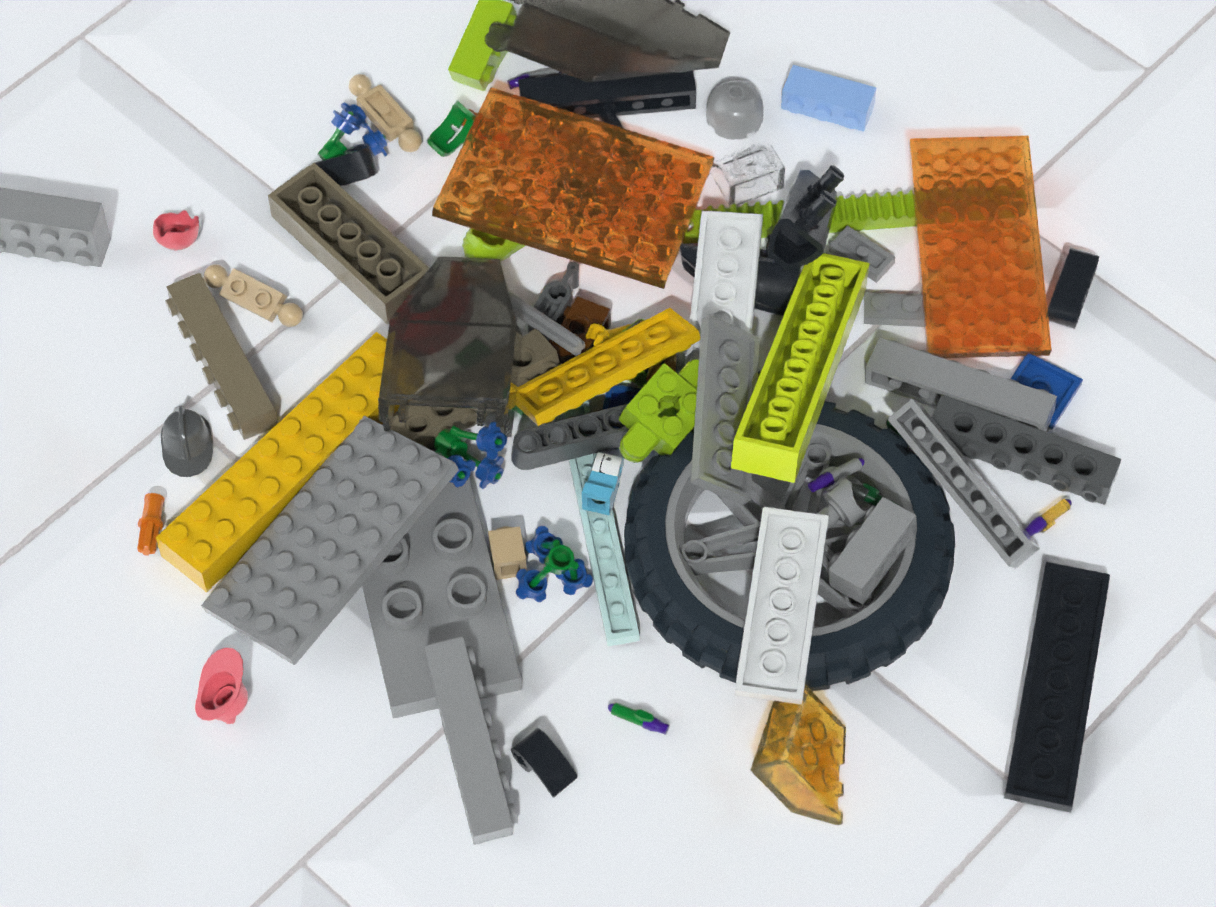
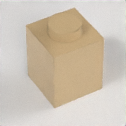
[488,526,527,580]

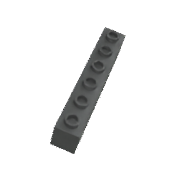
[932,395,1122,505]

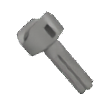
[817,477,868,530]

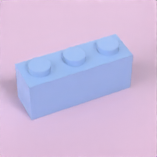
[781,65,877,132]

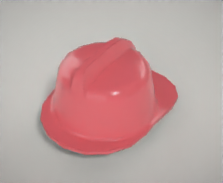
[195,648,248,724]

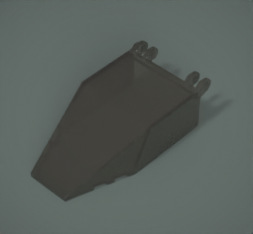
[484,0,731,82]
[378,256,523,437]

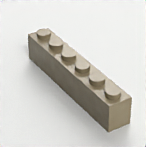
[165,272,278,440]

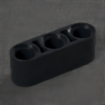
[1045,247,1100,329]

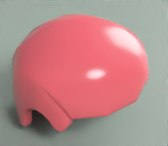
[153,210,199,251]

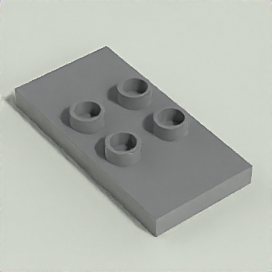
[362,479,522,719]

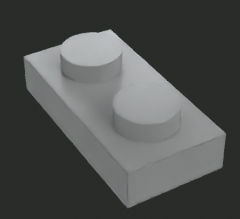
[828,226,896,283]
[864,292,926,327]

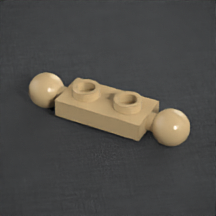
[349,74,422,153]
[203,264,303,327]

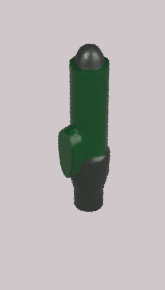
[850,481,899,507]

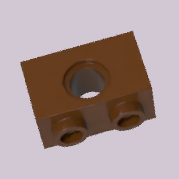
[549,296,611,364]

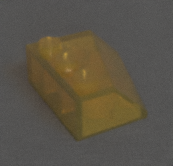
[750,685,846,826]

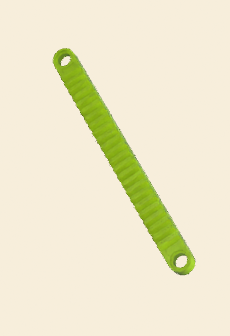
[670,184,1026,244]

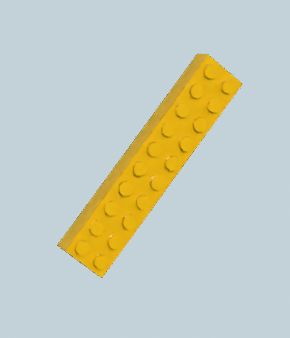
[156,332,425,593]

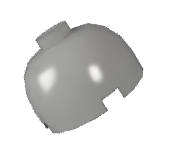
[706,81,764,140]

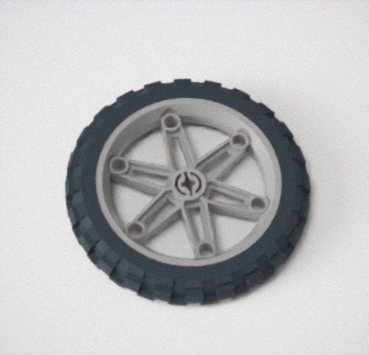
[624,401,956,692]

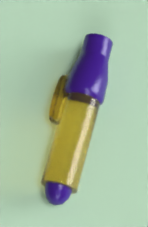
[1024,499,1072,536]

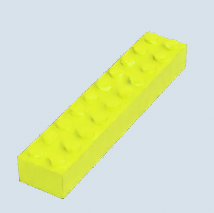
[731,253,870,483]

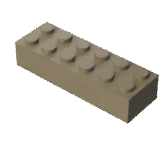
[268,163,434,325]

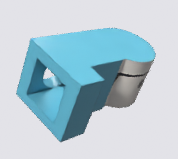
[582,452,624,516]

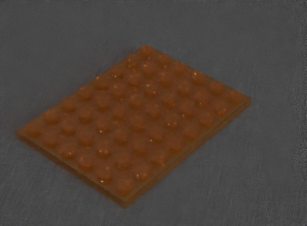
[432,87,715,289]

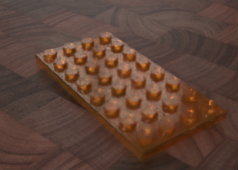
[908,135,1052,358]

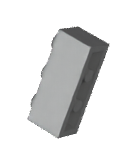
[827,497,917,604]

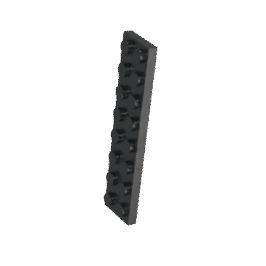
[1004,562,1110,813]

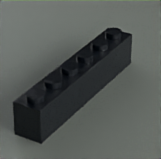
[518,63,696,125]

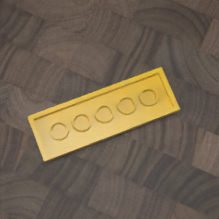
[509,307,701,426]

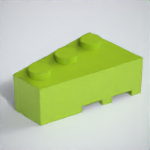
[448,0,522,91]

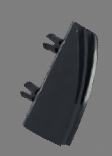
[768,165,845,270]
[680,234,801,316]

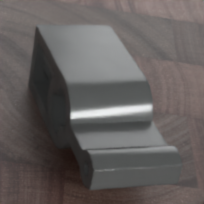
[528,261,579,341]

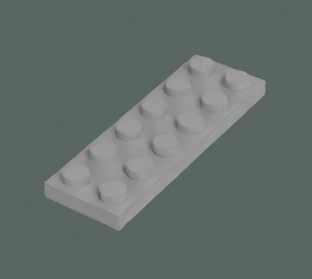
[691,314,760,505]

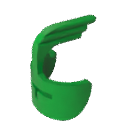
[427,100,489,160]

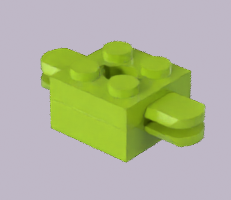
[618,359,699,463]

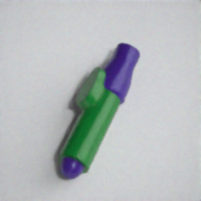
[607,702,670,735]

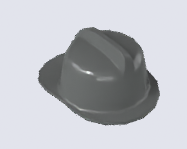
[161,405,213,477]

